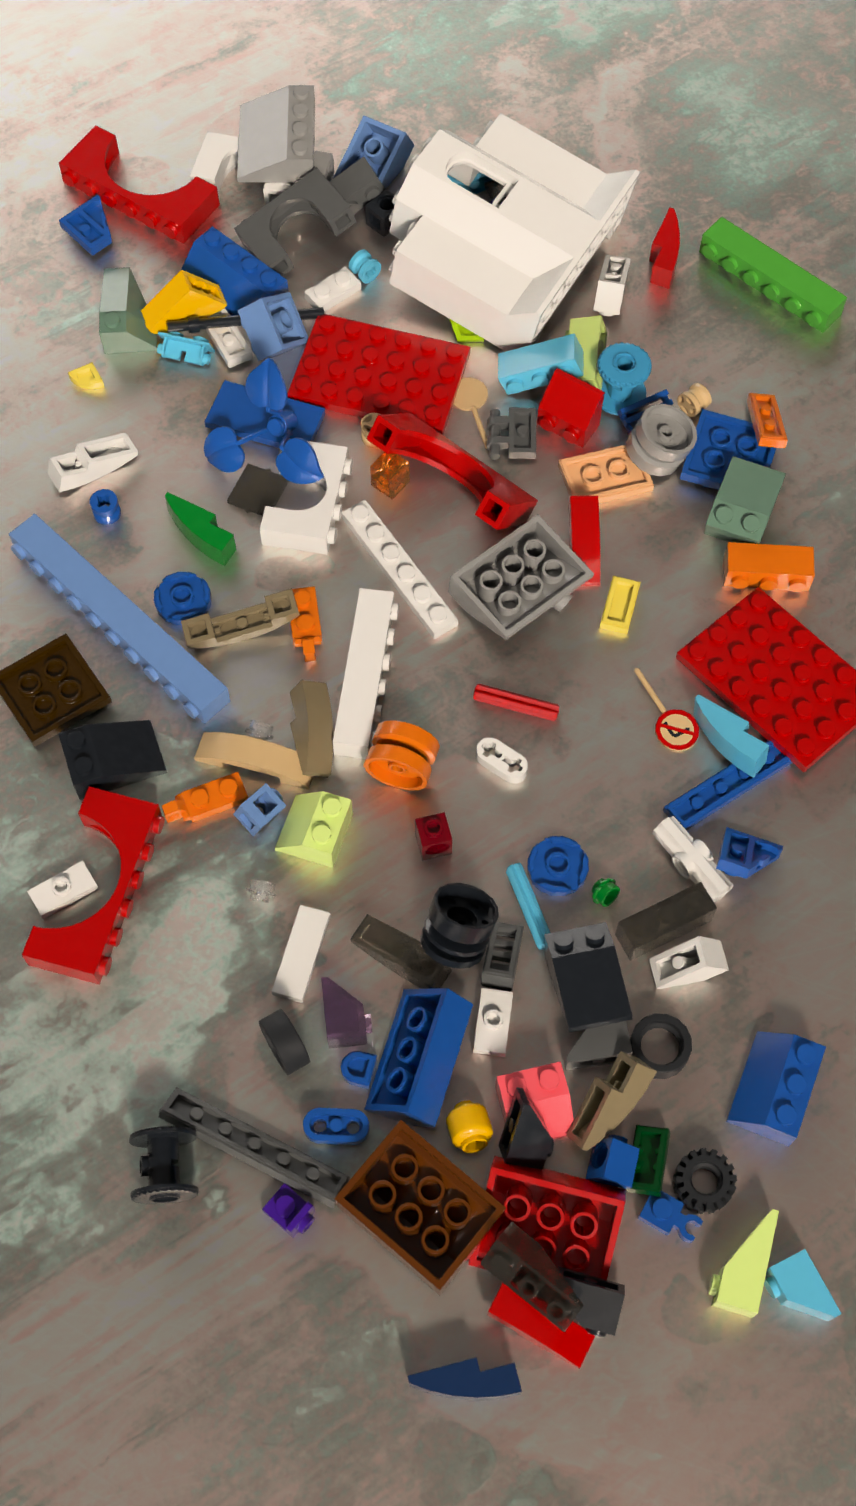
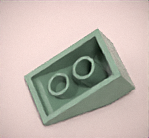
[704,456,786,544]

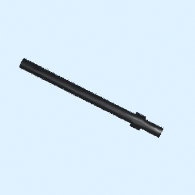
[166,307,324,333]

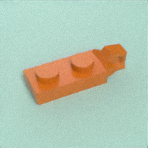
[291,586,322,662]
[162,772,249,823]

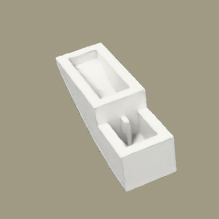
[47,433,138,493]

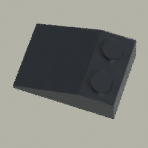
[58,720,167,800]
[544,922,632,1032]

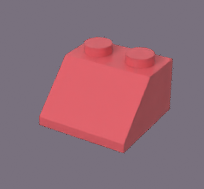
[495,1061,574,1140]

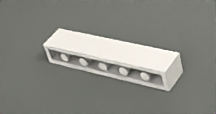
[333,588,399,759]

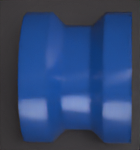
[89,489,121,525]

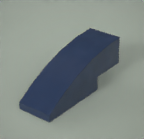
[408,1357,522,1401]

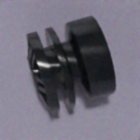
[420,883,499,969]

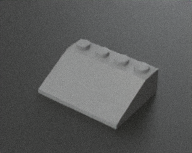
[237,85,315,183]
[448,514,594,640]

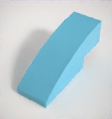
[693,694,769,778]

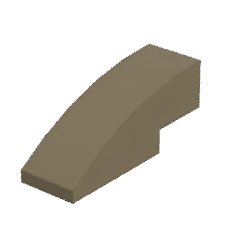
[289,680,333,778]
[566,1051,657,1151]

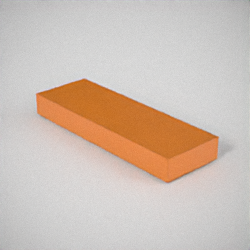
[747,393,788,448]

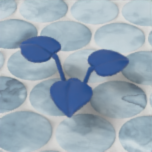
[204,357,324,484]

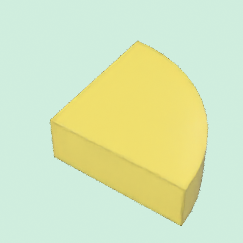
[68,362,104,389]

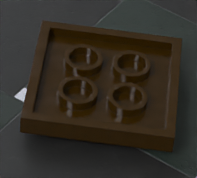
[0,633,112,747]

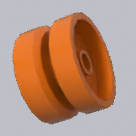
[363,720,440,791]

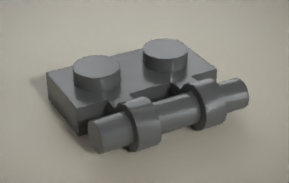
[487,407,536,460]

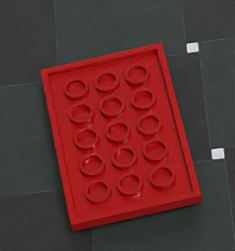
[287,314,471,435]
[676,587,856,773]

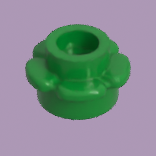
[591,878,620,907]

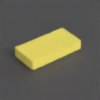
[599,575,641,634]

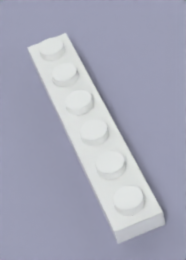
[341,499,458,639]

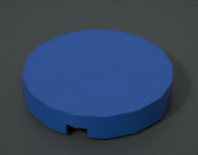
[154,572,212,625]
[527,836,589,896]

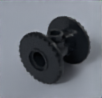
[129,1126,199,1204]

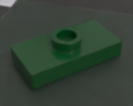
[626,1125,670,1197]

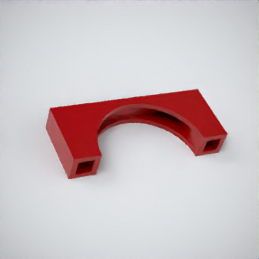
[59,125,220,244]
[366,413,538,530]
[22,786,165,985]

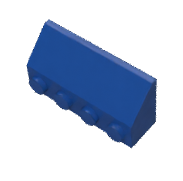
[181,226,289,316]
[364,988,473,1127]

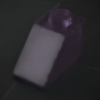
[321,977,373,1049]

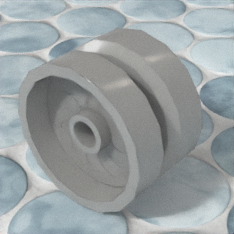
[626,404,697,476]

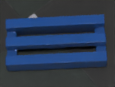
[617,389,674,435]

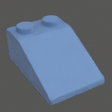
[333,115,414,189]

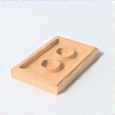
[558,444,654,504]

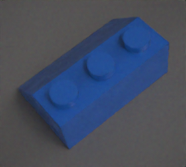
[726,1031,826,1147]

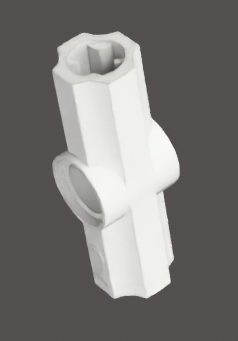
[652,816,733,903]

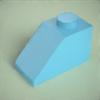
[764,1249,842,1321]

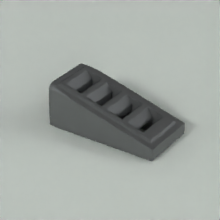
[481,922,524,991]

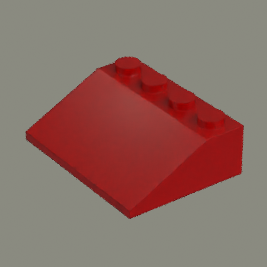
[468,1155,626,1289]

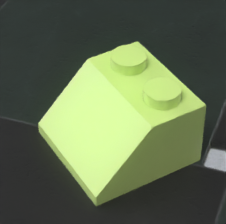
[275,791,353,868]

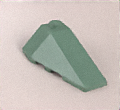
[99,267,157,354]

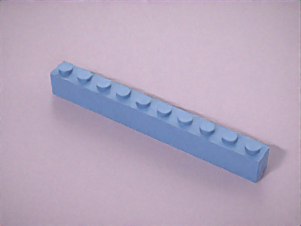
[9,513,231,724]

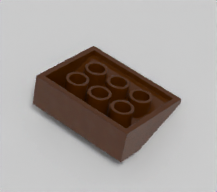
[334,1120,506,1296]

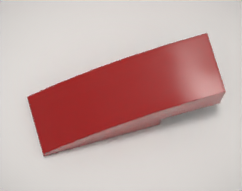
[649,207,680,289]
[568,495,600,586]
[487,1280,595,1369]

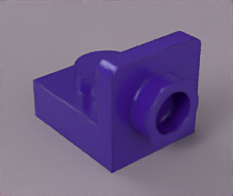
[262,1183,315,1238]

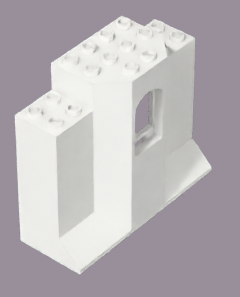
[389,113,640,352]

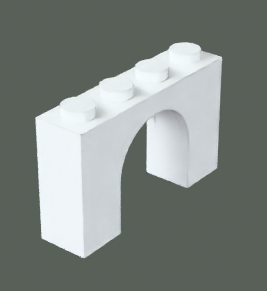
[190,131,295,204]
[260,438,353,555]

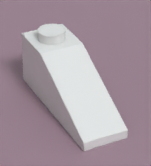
[593,254,631,316]

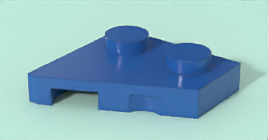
[59,195,112,256]
[716,827,783,879]

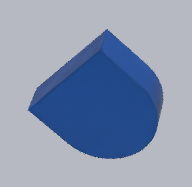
[341,1051,377,1089]

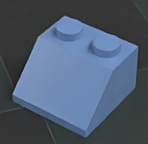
[237,292,309,361]

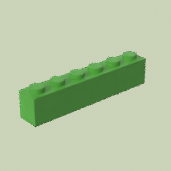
[699,217,847,333]

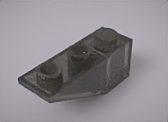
[480,1222,584,1332]

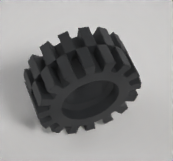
[672,1148,737,1214]

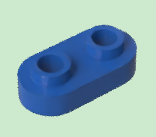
[303,1108,370,1145]

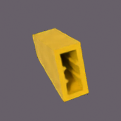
[141,270,227,334]

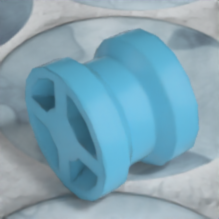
[349,249,381,284]

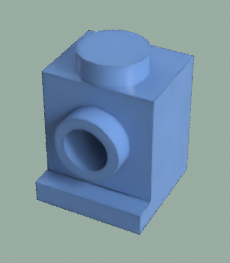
[233,783,287,836]

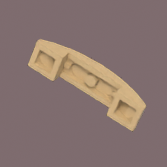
[194,732,313,790]

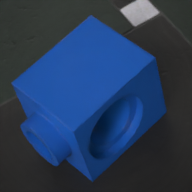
[586,1134,640,1189]

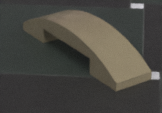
[181,588,300,648]

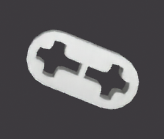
[476,737,528,784]

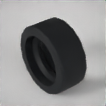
[259,1009,311,1075]
[630,1013,692,1079]

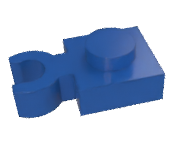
[638,1191,703,1243]

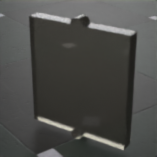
[227,463,289,516]

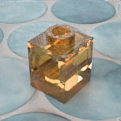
[370,452,410,500]

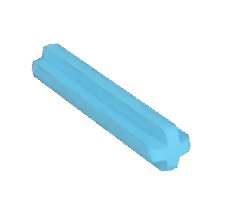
[506,863,551,950]

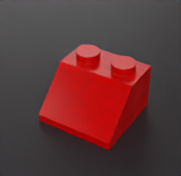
[537,368,605,448]

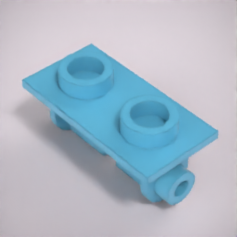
[157,332,215,366]

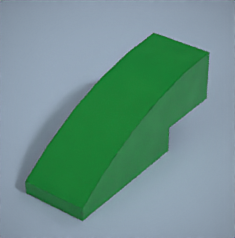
[165,492,236,566]

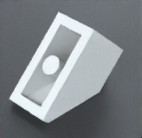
[649,936,729,989]

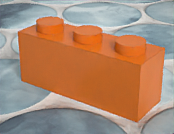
[723,542,815,592]

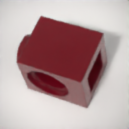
[415,812,452,861]

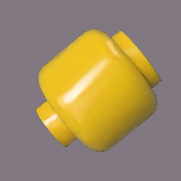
[446,1100,493,1153]

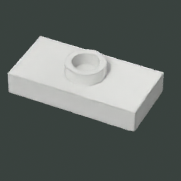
[27,860,99,920]
[473,988,513,1057]

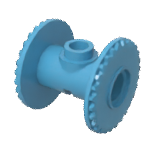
[597,342,652,416]

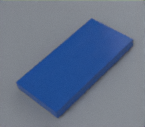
[204,380,326,448]

